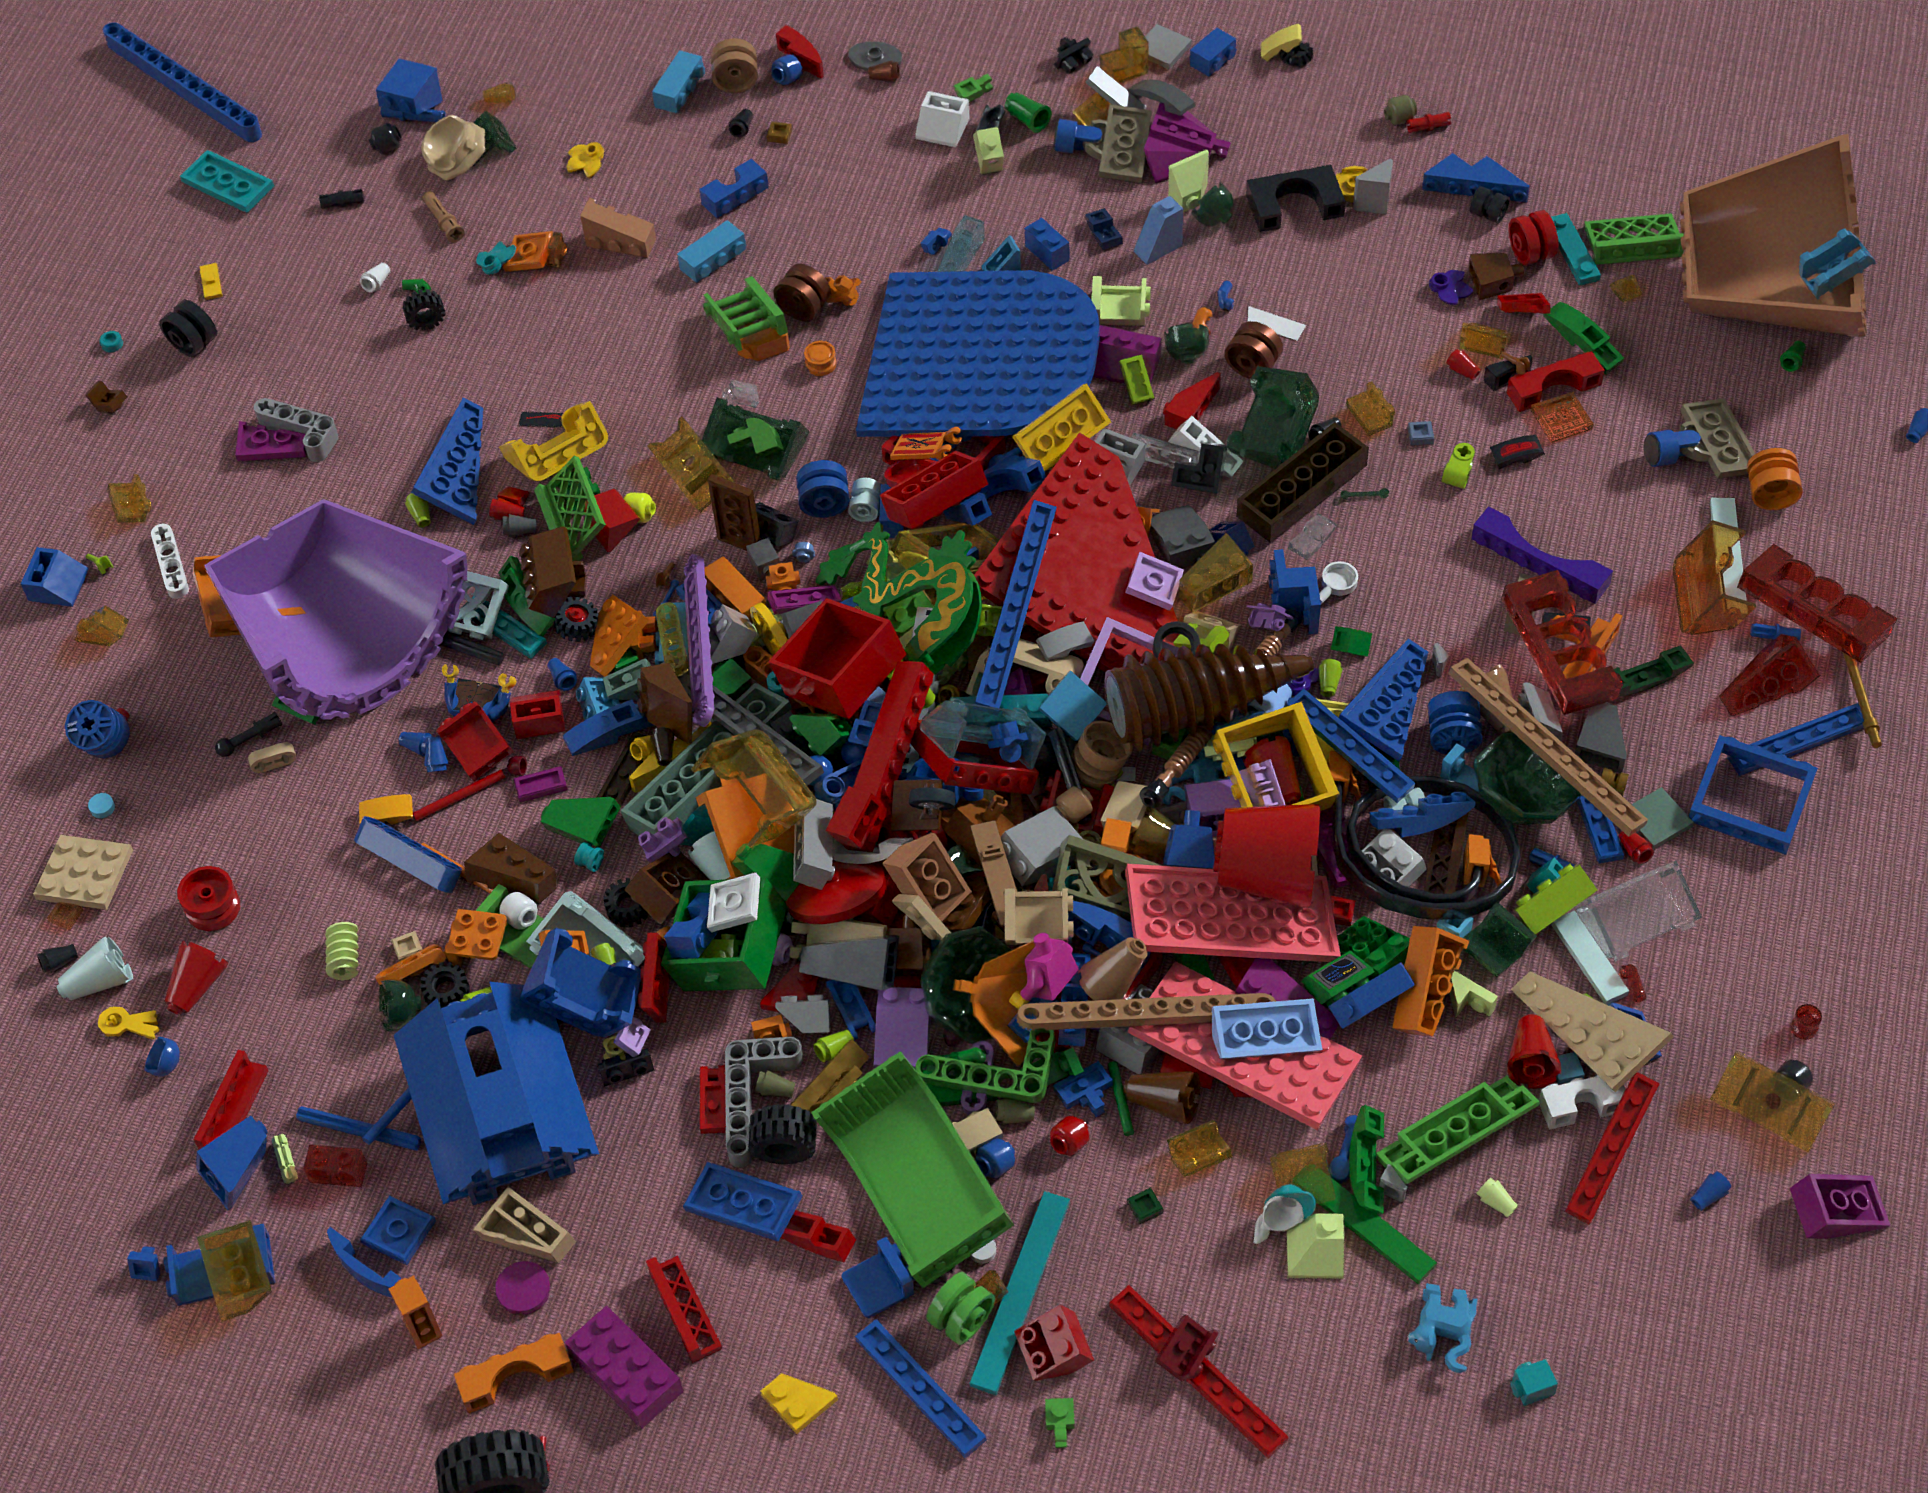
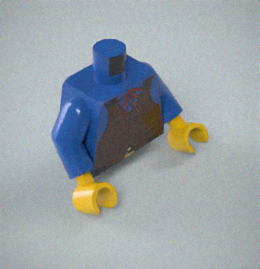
[442,664,516,722]

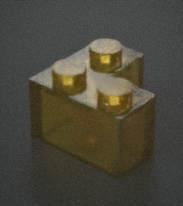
[1099,26,1149,84]

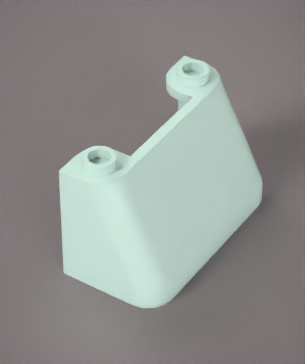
[527,891,645,968]

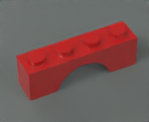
[1507,351,1604,412]

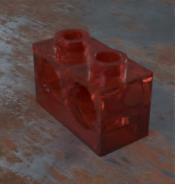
[303,1144,368,1187]

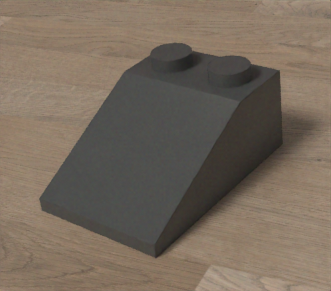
[1150,505,1215,569]

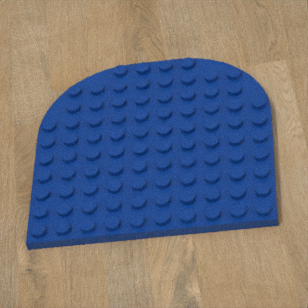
[856,270,1100,437]

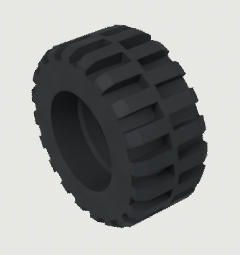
[435,1429,549,1493]

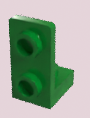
[1020,1047,1084,1093]

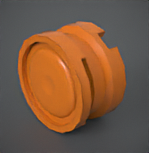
[804,340,837,376]

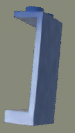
[163,1223,275,1306]

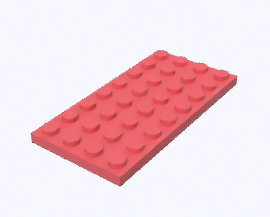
[1125,864,1341,962]
[1127,961,1362,1130]

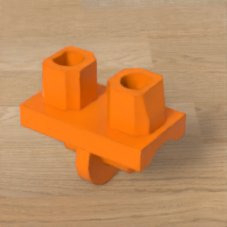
[825,275,862,306]
[629,611,658,660]

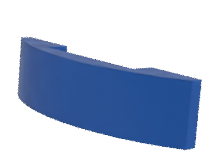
[327,1227,402,1298]

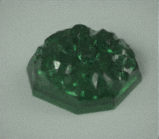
[1474,733,1582,826]
[920,926,1012,1044]

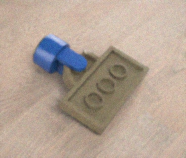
[1053,104,1152,183]
[1644,398,1755,479]

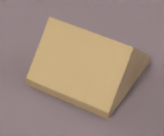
[1183,611,1241,651]
[1101,781,1147,833]

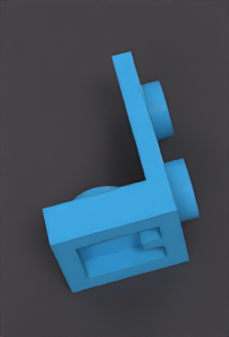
[1440,744,1495,797]

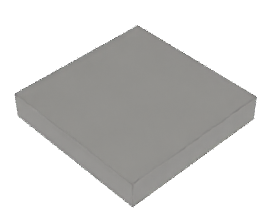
[1134,24,1192,69]

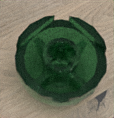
[1191,182,1234,226]
[1164,323,1209,364]
[379,979,421,1032]

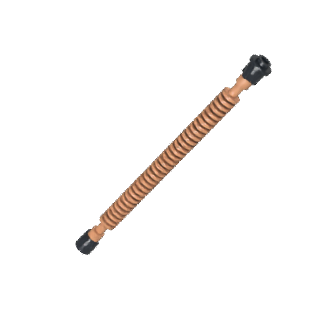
[1140,609,1302,808]

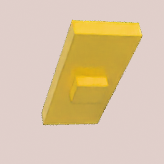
[199,263,223,300]

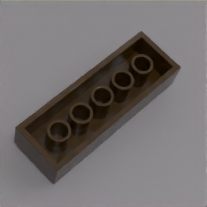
[1236,422,1369,543]

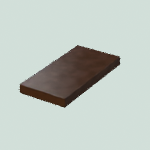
[708,474,761,551]

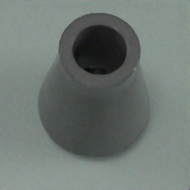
[503,514,536,537]

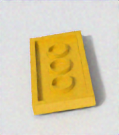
[1012,383,1111,472]

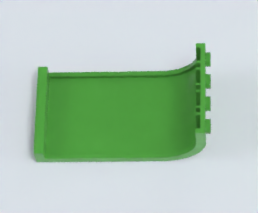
[811,1051,1014,1288]

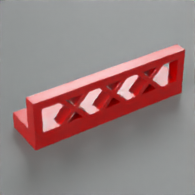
[193,1049,269,1150]
[646,1256,723,1363]

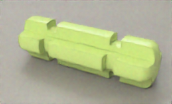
[272,1134,298,1184]

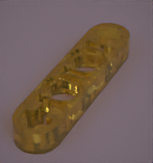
[656,602,689,676]

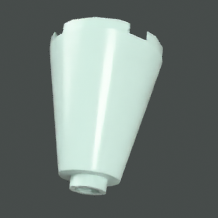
[688,831,731,880]
[57,936,133,1000]

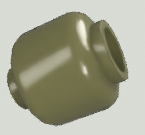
[1384,95,1417,126]

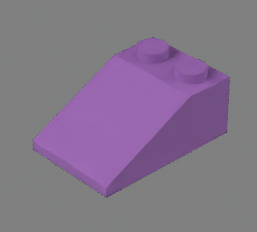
[874,987,932,1070]

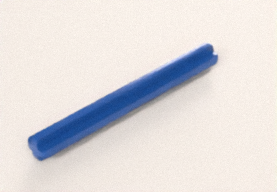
[296,1106,421,1151]

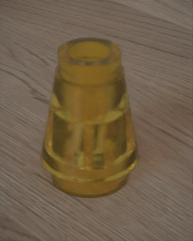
[483,82,516,103]

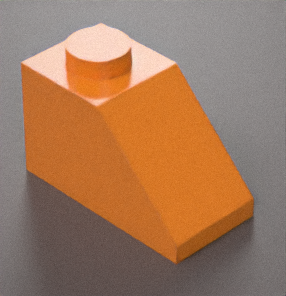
[737,322,790,361]

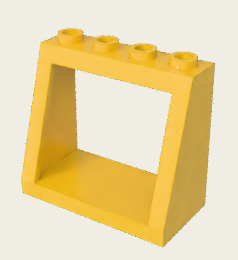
[1212,702,1339,811]

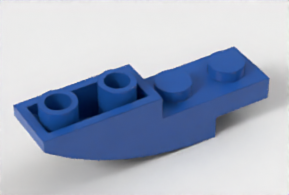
[563,700,655,756]
[1370,792,1475,837]
[1068,901,1151,969]

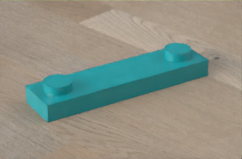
[1551,213,1601,286]

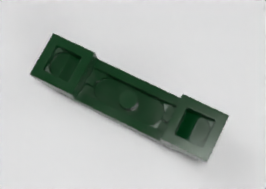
[1597,645,1694,696]

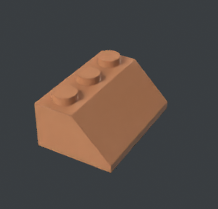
[883,833,971,922]

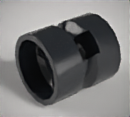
[1469,186,1510,224]

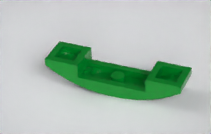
[1349,1105,1384,1215]

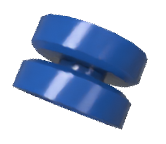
[796,460,850,518]

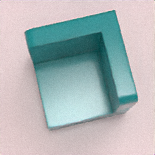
[1526,857,1563,894]

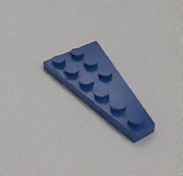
[411,397,483,525]
[1338,638,1428,762]

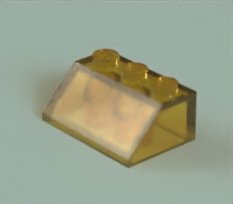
[197,1220,272,1322]

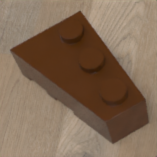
[464,833,556,904]

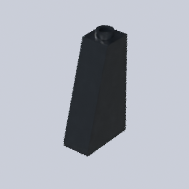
[798,935,899,990]

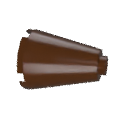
[1124,1071,1201,1124]

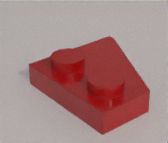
[760,964,820,1012]

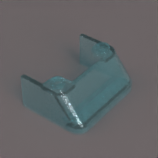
[919,698,1046,770]

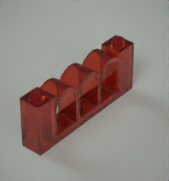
[1737,544,1898,663]
[1501,570,1623,715]

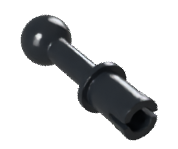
[215,711,283,757]

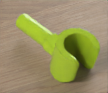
[86,554,114,574]

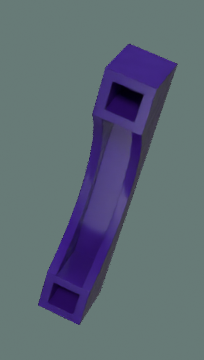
[1471,506,1613,604]

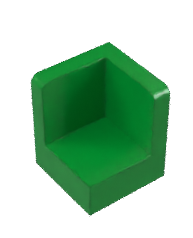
[1331,626,1373,657]

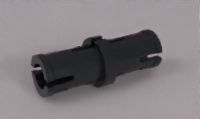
[319,188,365,209]

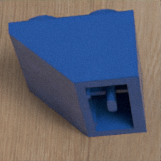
[21,547,88,607]

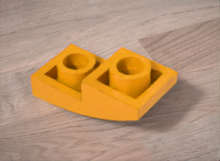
[359,794,413,825]

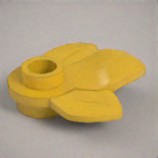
[567,142,604,178]

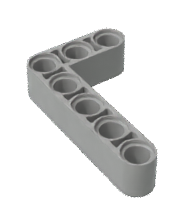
[725,1037,803,1168]

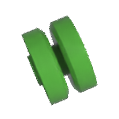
[926,1272,995,1345]

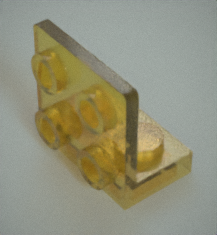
[1270,1142,1336,1204]

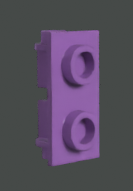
[1246,603,1293,631]

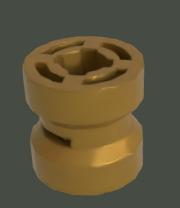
[1601,768,1629,796]

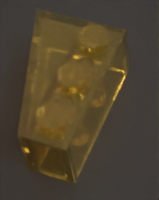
[1179,533,1253,613]

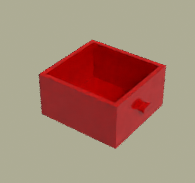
[768,598,906,719]

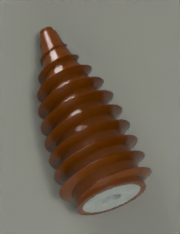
[1105,644,1314,752]

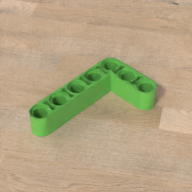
[916,1028,1056,1103]

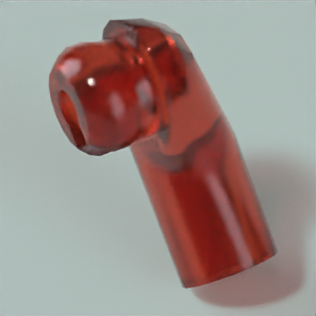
[1619,964,1647,1002]

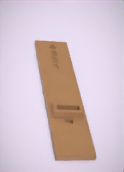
[970,821,1017,927]

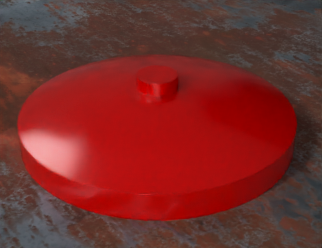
[785,860,887,924]

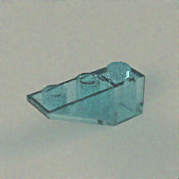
[937,215,985,272]

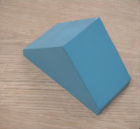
[981,235,1021,271]

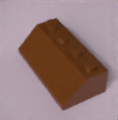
[519,526,576,618]

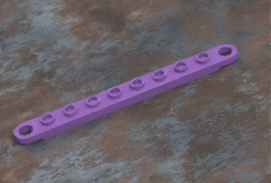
[683,554,715,727]

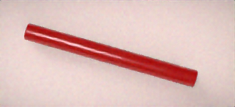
[413,769,505,822]

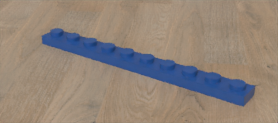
[974,500,1057,714]

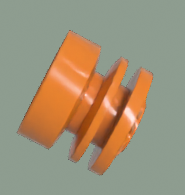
[1747,448,1803,510]

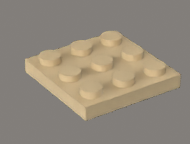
[33,835,133,910]

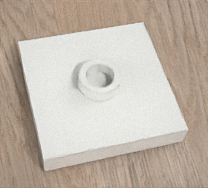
[707,873,760,932]

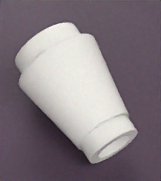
[360,263,390,292]

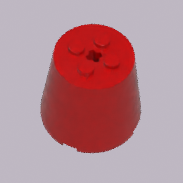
[1213,804,1320,908]

